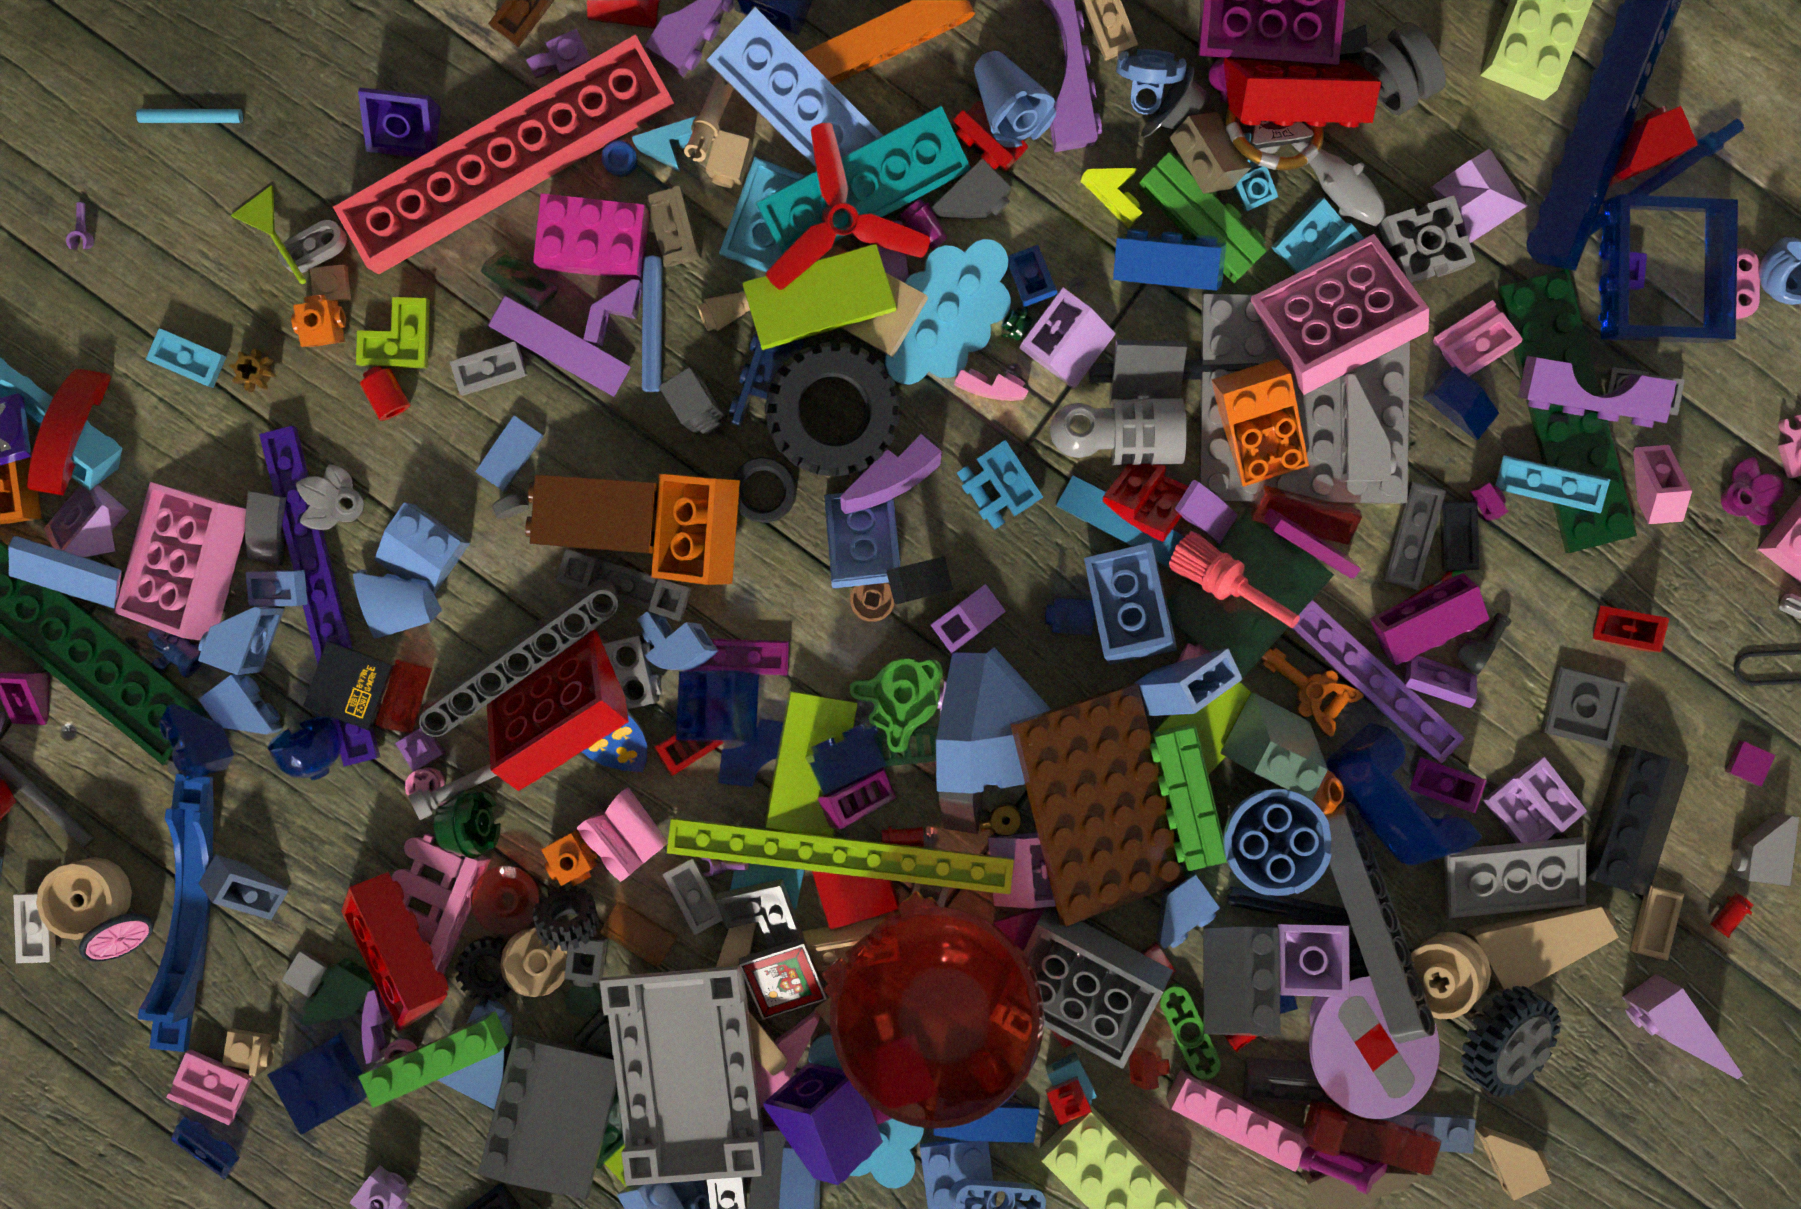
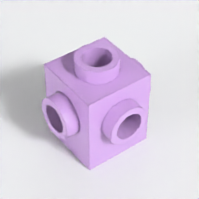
[350,1165,412,1209]

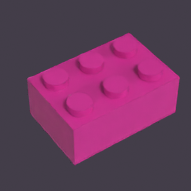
[533,193,650,281]

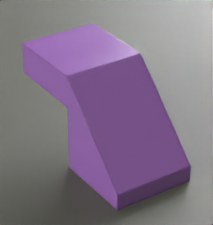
[584,279,643,347]

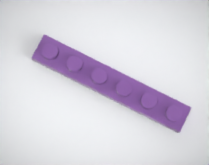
[1287,599,1465,764]

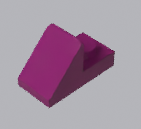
[1409,757,1487,813]

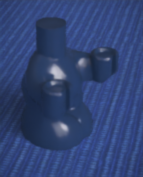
[148,627,203,678]

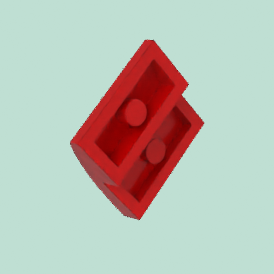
[1103,463,1189,542]
[812,871,900,929]

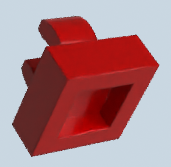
[1045,1076,1092,1125]

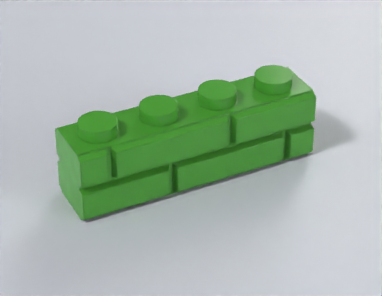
[1138,151,1268,283]
[1149,723,1227,871]

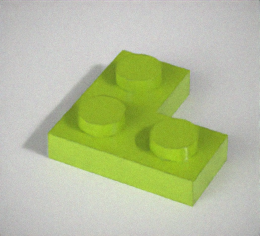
[356,297,430,368]

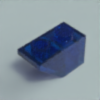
[159,704,234,781]

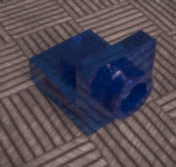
[1045,598,1094,635]

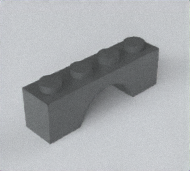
[659,367,727,437]

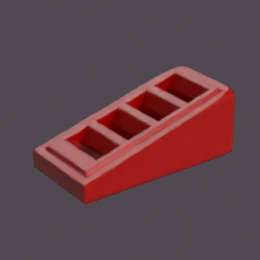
[653,710,731,776]

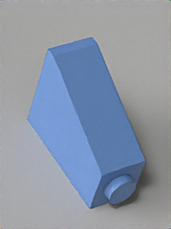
[1135,648,1243,716]
[438,1000,513,1110]

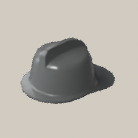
[1141,66,1210,138]

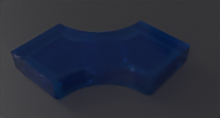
[718,718,783,787]

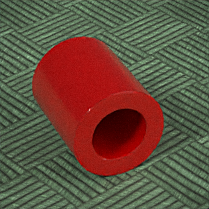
[360,366,411,421]

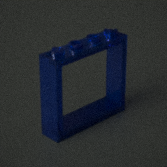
[1598,194,1738,343]

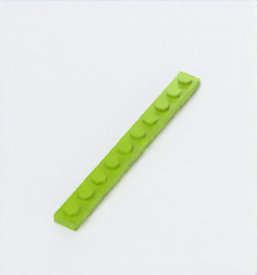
[667,818,1014,895]

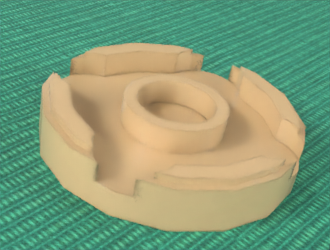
[500,927,568,997]

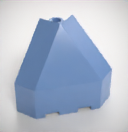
[936,647,1052,793]

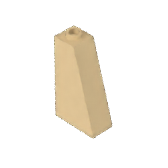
[1466,902,1619,993]

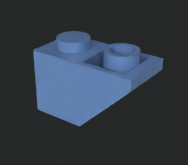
[198,674,283,734]
[1156,871,1220,949]

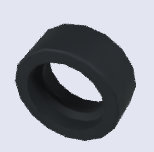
[732,457,797,523]

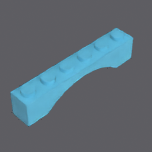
[0,358,122,491]

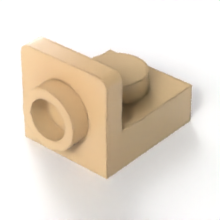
[222,1028,274,1076]

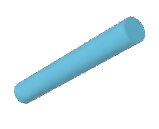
[136,109,243,123]

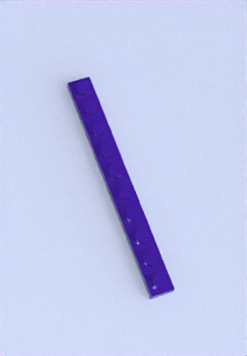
[259,426,380,766]

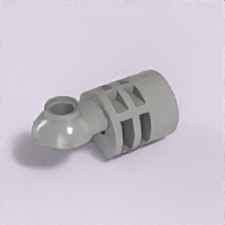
[1050,398,1186,465]

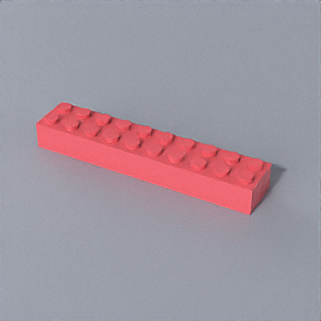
[333,34,675,274]

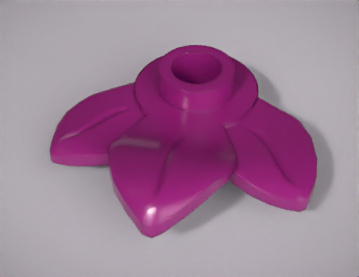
[1721,457,1784,526]

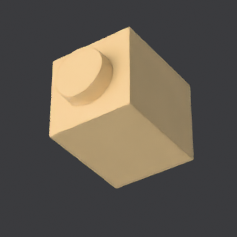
[706,131,753,188]

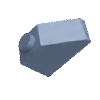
[198,854,288,920]

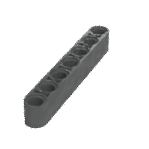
[419,579,619,737]
[1324,802,1435,1044]

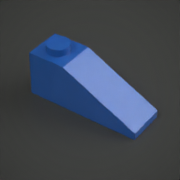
[933,1090,1039,1143]

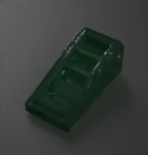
[871,725,939,768]

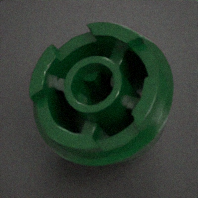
[434,789,501,859]

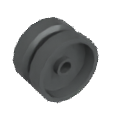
[1361,22,1446,116]

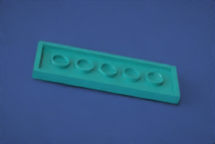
[755,106,971,254]

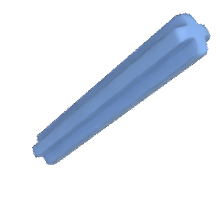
[642,256,663,392]

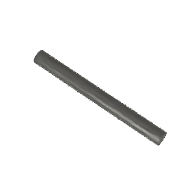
[0,753,95,848]

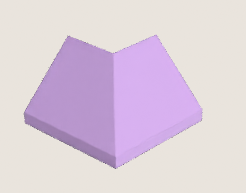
[1430,149,1527,243]
[44,484,129,558]
[1278,924,1350,997]

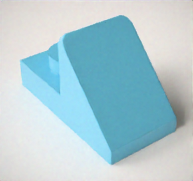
[632,115,698,173]

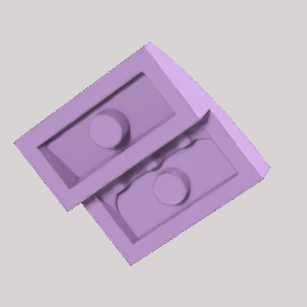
[1483,757,1587,843]

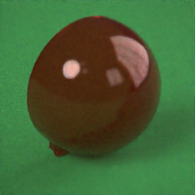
[822,891,1045,1129]

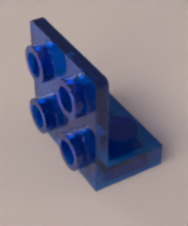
[805,723,886,795]

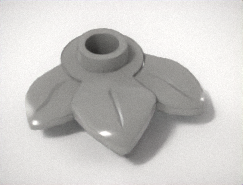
[296,464,364,530]

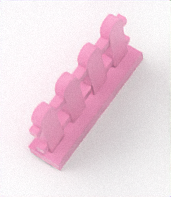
[392,834,491,975]

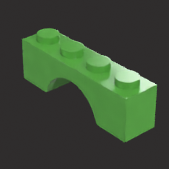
[358,1010,510,1108]

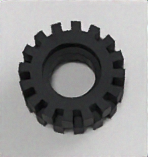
[533,885,599,951]
[455,935,511,1002]

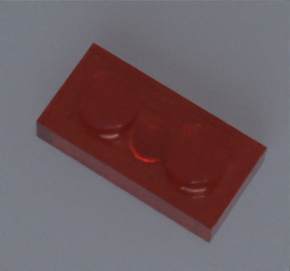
[375,659,432,733]

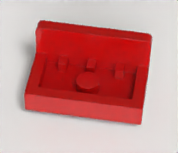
[953,101,1028,173]

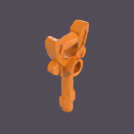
[1257,645,1364,737]

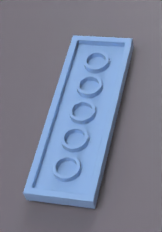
[706,7,883,168]

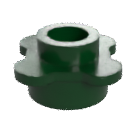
[1001,307,1033,341]

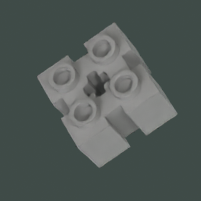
[1378,195,1476,285]

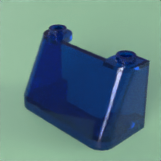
[1326,723,1482,865]

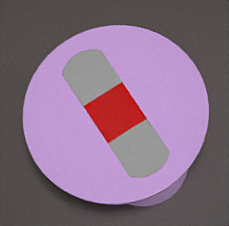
[1309,976,1440,1119]

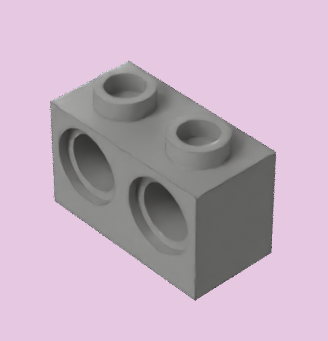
[603,635,662,709]

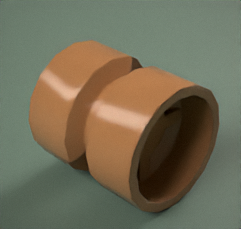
[850,583,895,622]

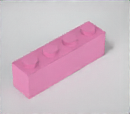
[1166,1068,1311,1172]

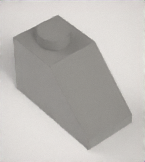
[1732,812,1799,886]

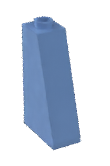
[779,1139,820,1209]

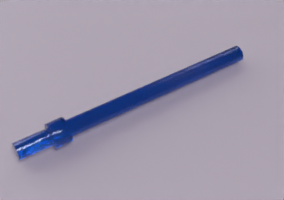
[1563,118,1744,249]

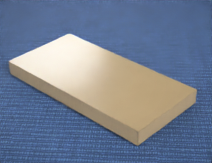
[817,244,928,358]

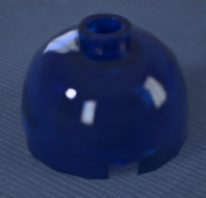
[267,716,341,780]

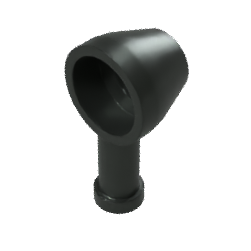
[1456,613,1512,675]

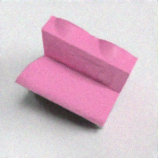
[577,787,668,882]

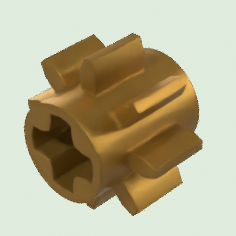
[229,349,277,393]

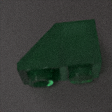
[300,957,376,1026]

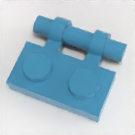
[957,440,1043,530]

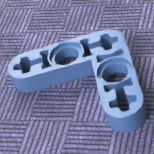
[949,1179,1046,1209]

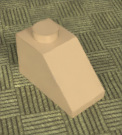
[1475,1125,1552,1200]

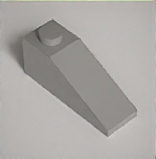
[1340,374,1396,482]

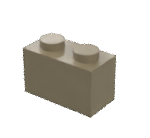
[1170,112,1252,194]

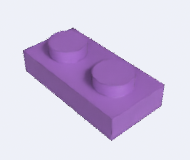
[1405,656,1477,708]

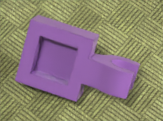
[527,29,591,78]

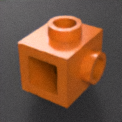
[291,295,346,347]
[541,829,597,886]

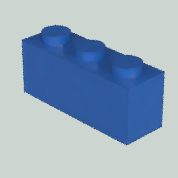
[1113,229,1226,291]

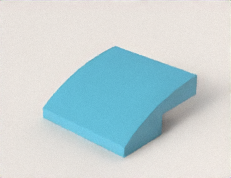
[1271,198,1364,274]

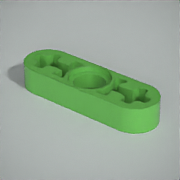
[1159,983,1221,1080]

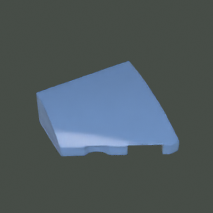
[353,569,442,639]

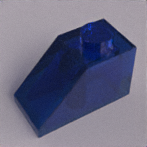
[1423,366,1500,441]

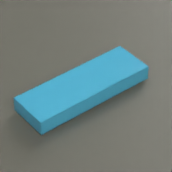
[1496,455,1610,513]

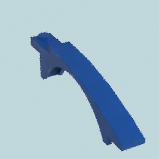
[138,773,214,1052]

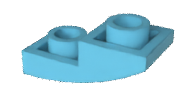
[1233,132,1278,211]

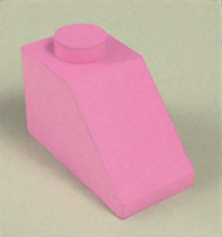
[1633,445,1692,524]

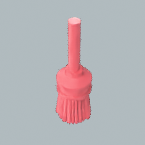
[1169,531,1300,628]

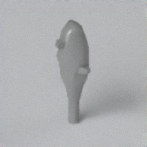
[1291,141,1386,226]

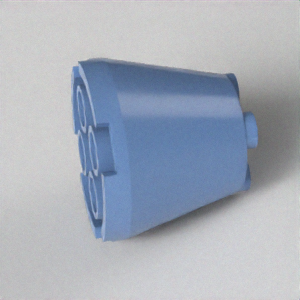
[1223,788,1332,896]

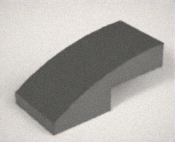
[245,491,287,565]

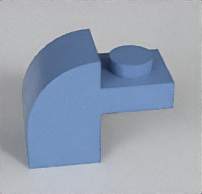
[637,611,719,670]

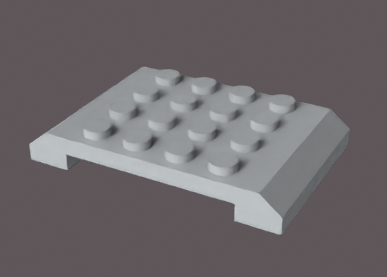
[599,966,765,1186]

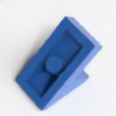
[1008,245,1058,307]

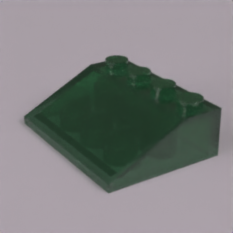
[1167,507,1334,678]

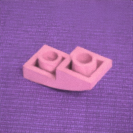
[954,368,1029,401]

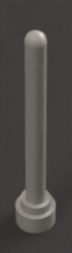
[408,764,497,820]

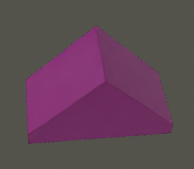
[0,671,50,725]

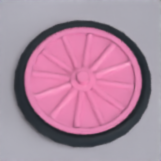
[79,913,154,962]

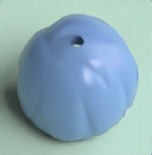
[1759,237,1801,305]

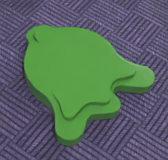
[850,659,943,752]

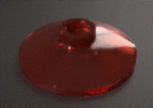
[471,866,540,935]

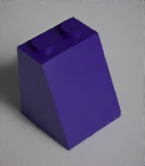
[763,1062,883,1185]

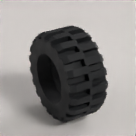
[765,342,900,476]

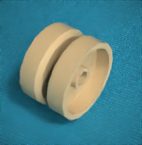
[36,857,132,940]
[1411,932,1491,1019]

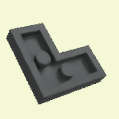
[715,879,804,948]

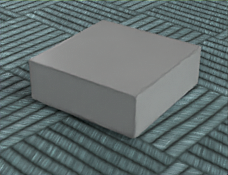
[282,949,332,998]

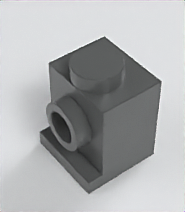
[564,934,609,987]

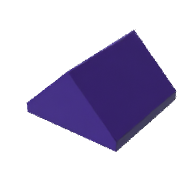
[358,87,441,158]

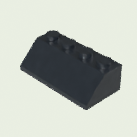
[1586,745,1689,896]

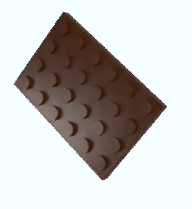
[1010,683,1185,926]

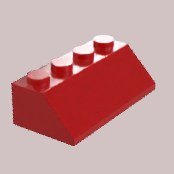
[1224,58,1381,127]
[341,872,448,1032]

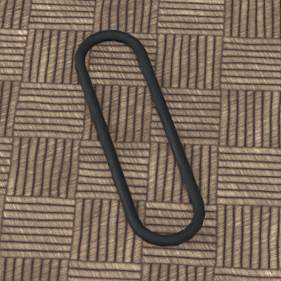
[1734,650,1801,686]

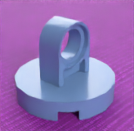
[1116,49,1187,115]

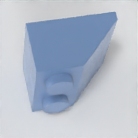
[375,503,470,595]
[198,606,285,675]

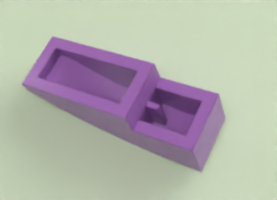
[840,434,942,514]

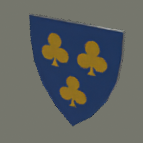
[582,711,647,772]

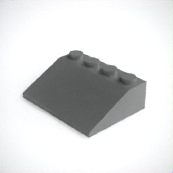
[1000,907,1173,1069]
[478,1034,617,1199]

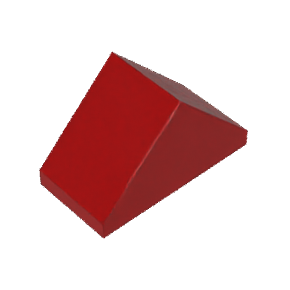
[1592,606,1669,653]

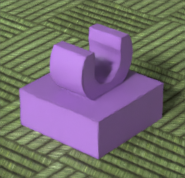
[395,728,445,772]

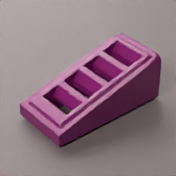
[818,767,897,829]

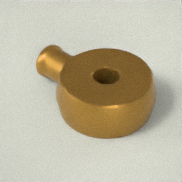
[979,804,1022,836]

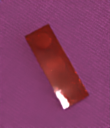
[1250,485,1362,545]

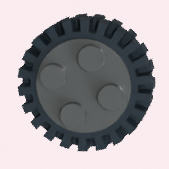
[1461,986,1561,1097]

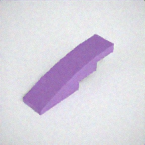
[487,295,631,397]

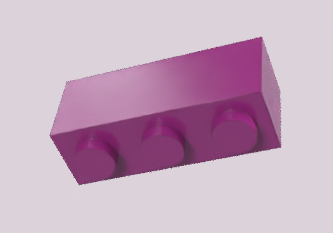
[1370,573,1490,665]

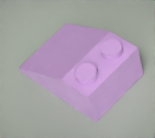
[1622,974,1743,1079]

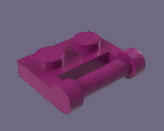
[1299,1135,1388,1195]

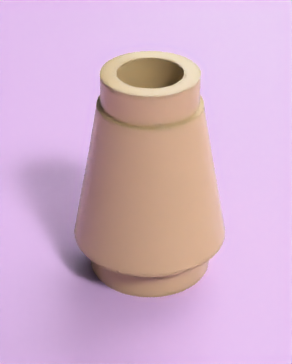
[697,291,750,331]

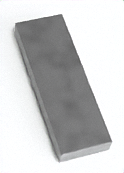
[1382,481,1446,590]

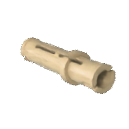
[684,73,734,162]

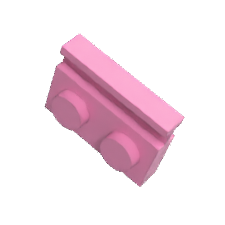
[1433,300,1523,381]
[166,1050,253,1125]

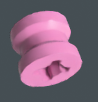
[405,767,446,795]

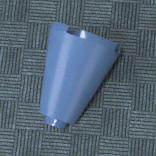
[974,51,1056,147]

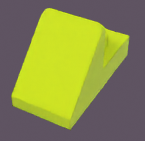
[1080,168,1142,229]

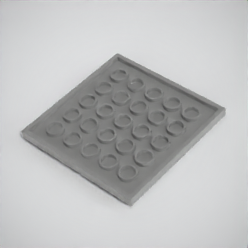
[1199,294,1410,504]

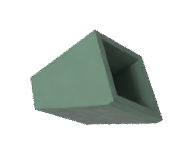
[1220,692,1328,801]

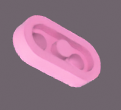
[1719,248,1760,319]

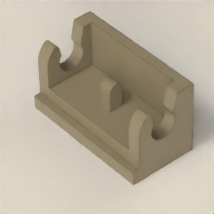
[646,186,701,268]

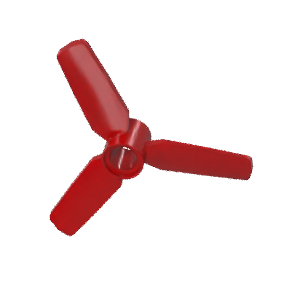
[765,123,930,290]

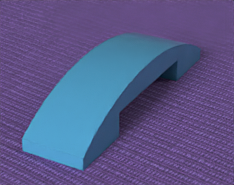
[1056,476,1185,569]

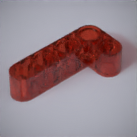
[1301,1100,1442,1175]

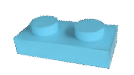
[146,328,226,388]

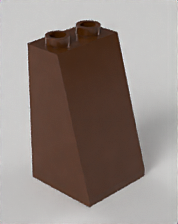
[525,475,658,554]

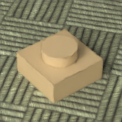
[310,265,351,302]

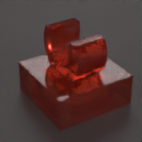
[1128,1047,1170,1091]

